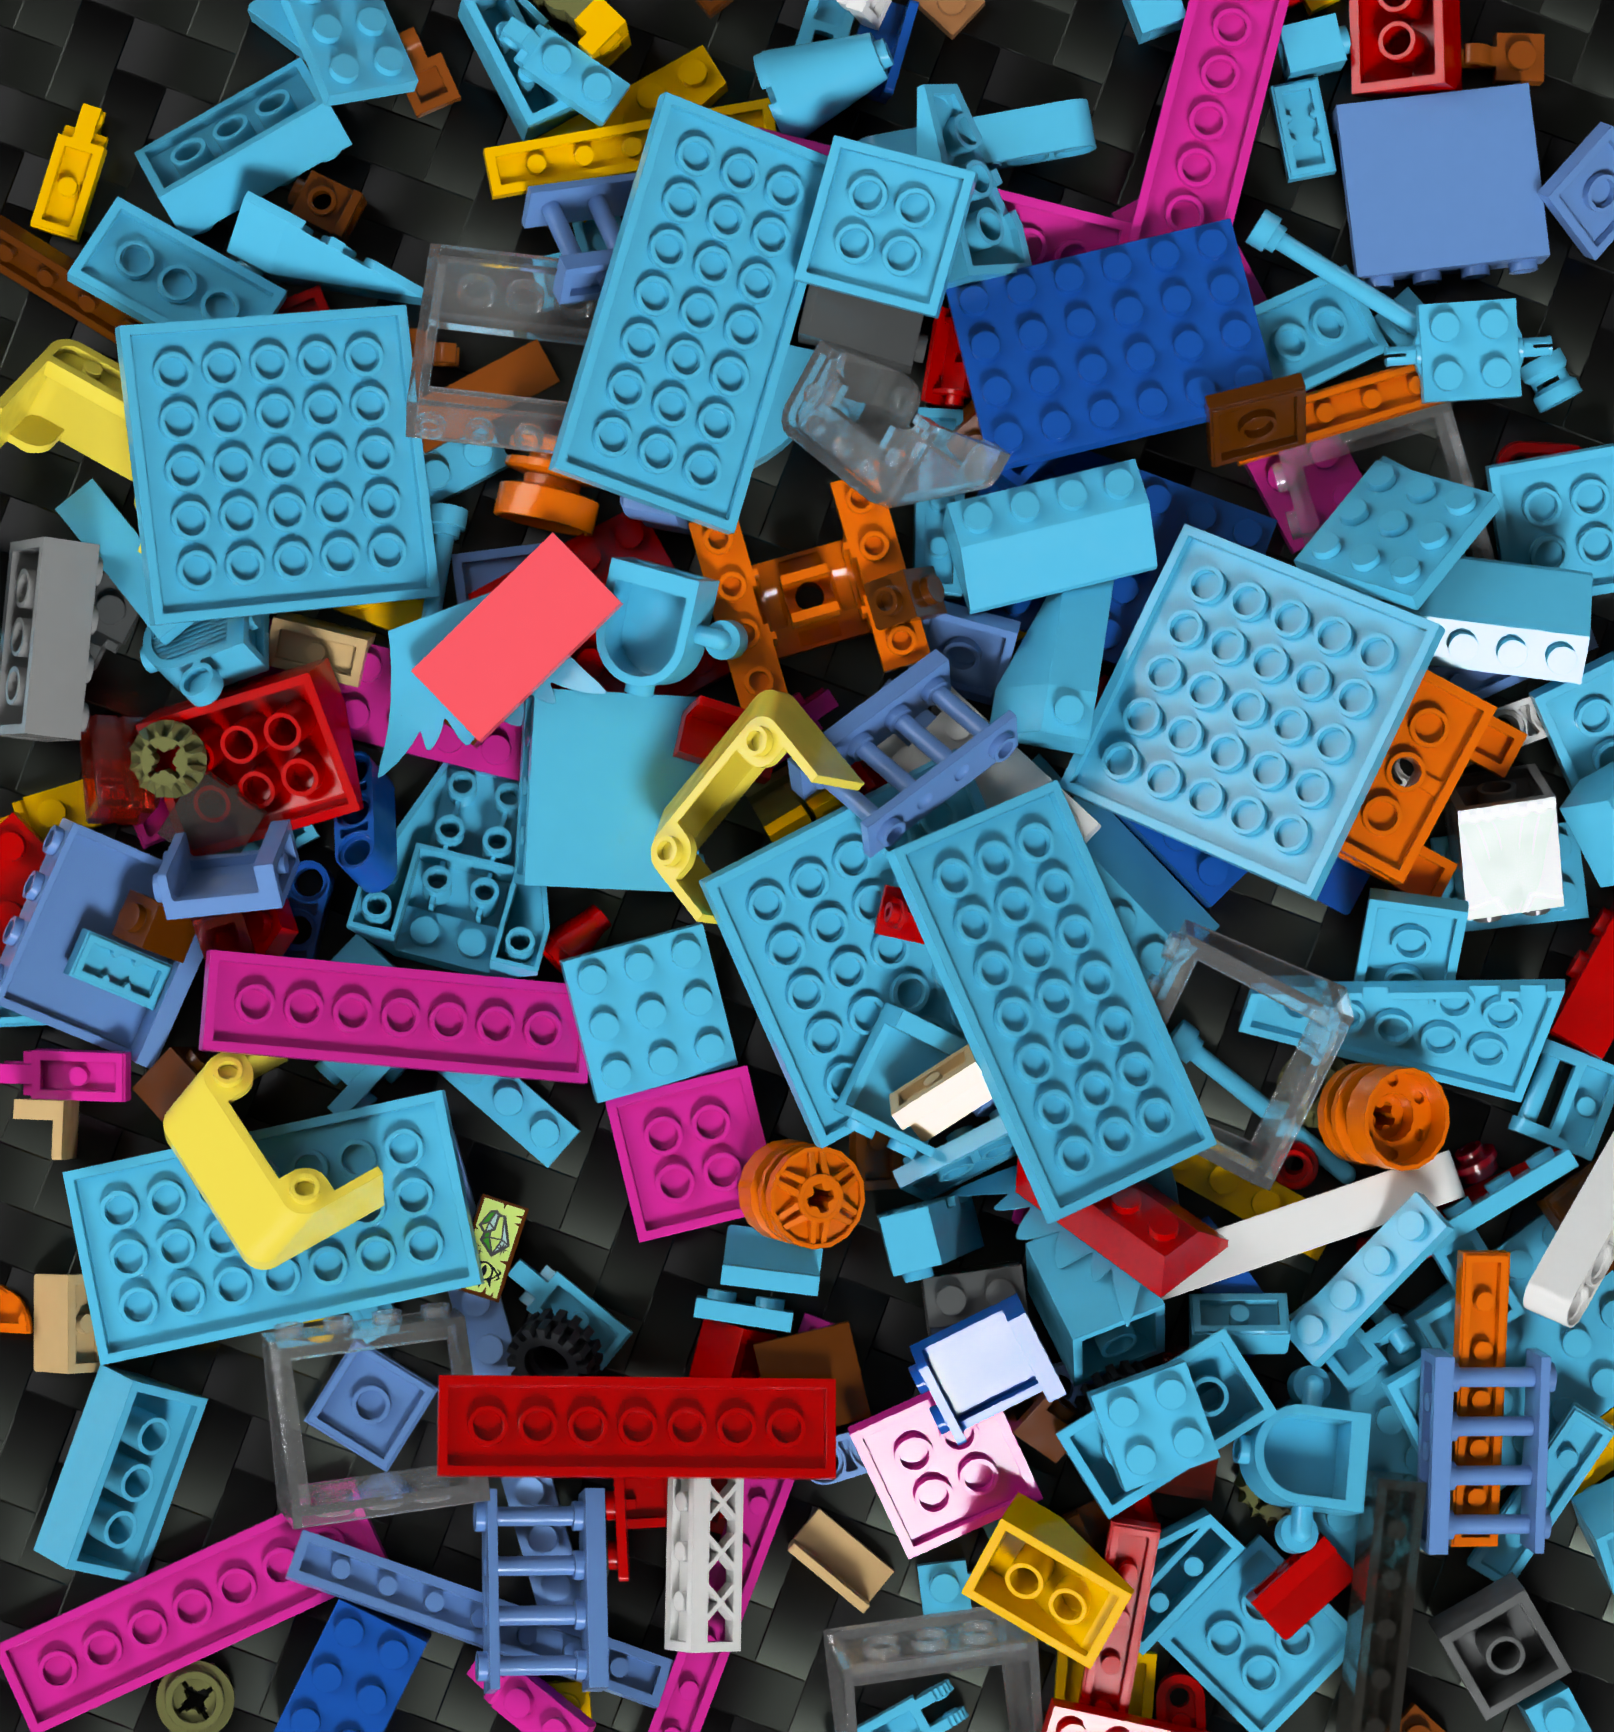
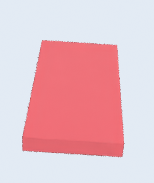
[411,532,623,743]

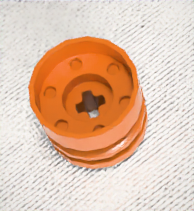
[493,431,600,537]
[1317,1062,1450,1171]
[738,1139,865,1250]

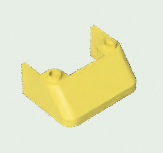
[0,339,142,554]
[651,690,865,924]
[163,1052,384,1270]

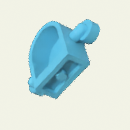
[596,557,748,697]
[140,614,269,707]
[1232,1365,1371,1554]

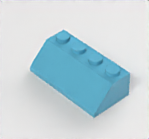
[134,57,352,237]
[942,459,1158,615]
[1386,556,1593,684]
[1072,796,1220,992]
[1055,1327,1278,1519]
[33,1365,208,1582]

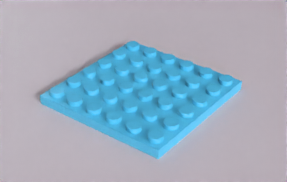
[115,305,441,626]
[1059,524,1446,901]
[699,748,987,1149]

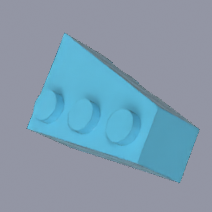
[457,0,580,141]

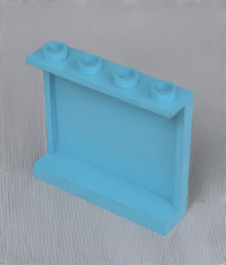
[514,689,705,892]

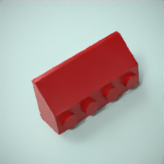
[1349,0,1462,98]
[1015,1158,1229,1298]

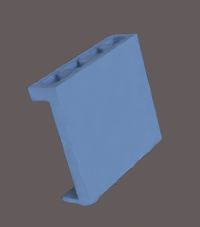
[1330,83,1550,291]
[0,817,221,1069]

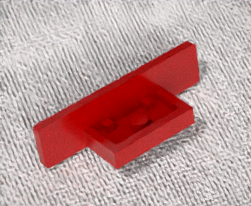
[605,1478,668,1582]

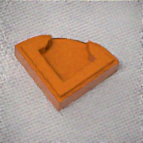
[0,1284,33,1334]

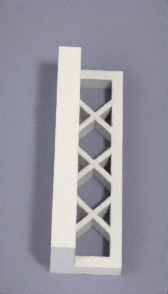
[664,1479,744,1653]

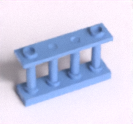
[521,172,636,305]
[787,649,1018,858]
[1415,1348,1557,1555]
[473,1488,609,1694]

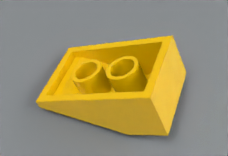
[961,1492,1135,1669]

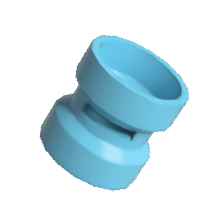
[1520,348,1583,413]

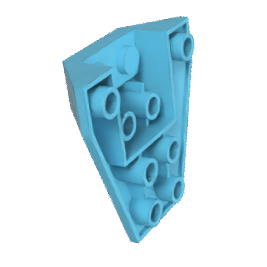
[347,762,550,978]

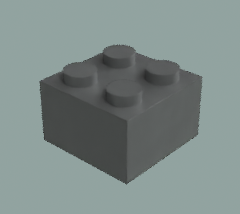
[1427,1572,1572,1721]

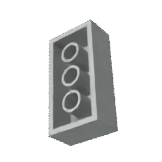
[0,537,103,742]

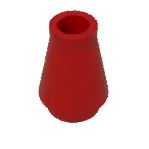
[543,904,612,974]

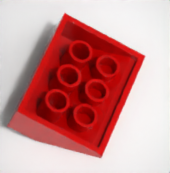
[135,658,364,856]

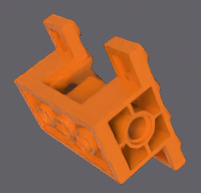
[688,469,930,709]
[1338,670,1528,897]

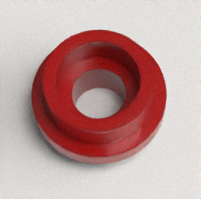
[1270,1140,1319,1189]

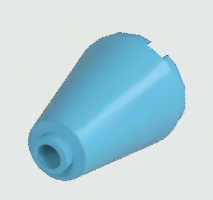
[753,32,894,138]

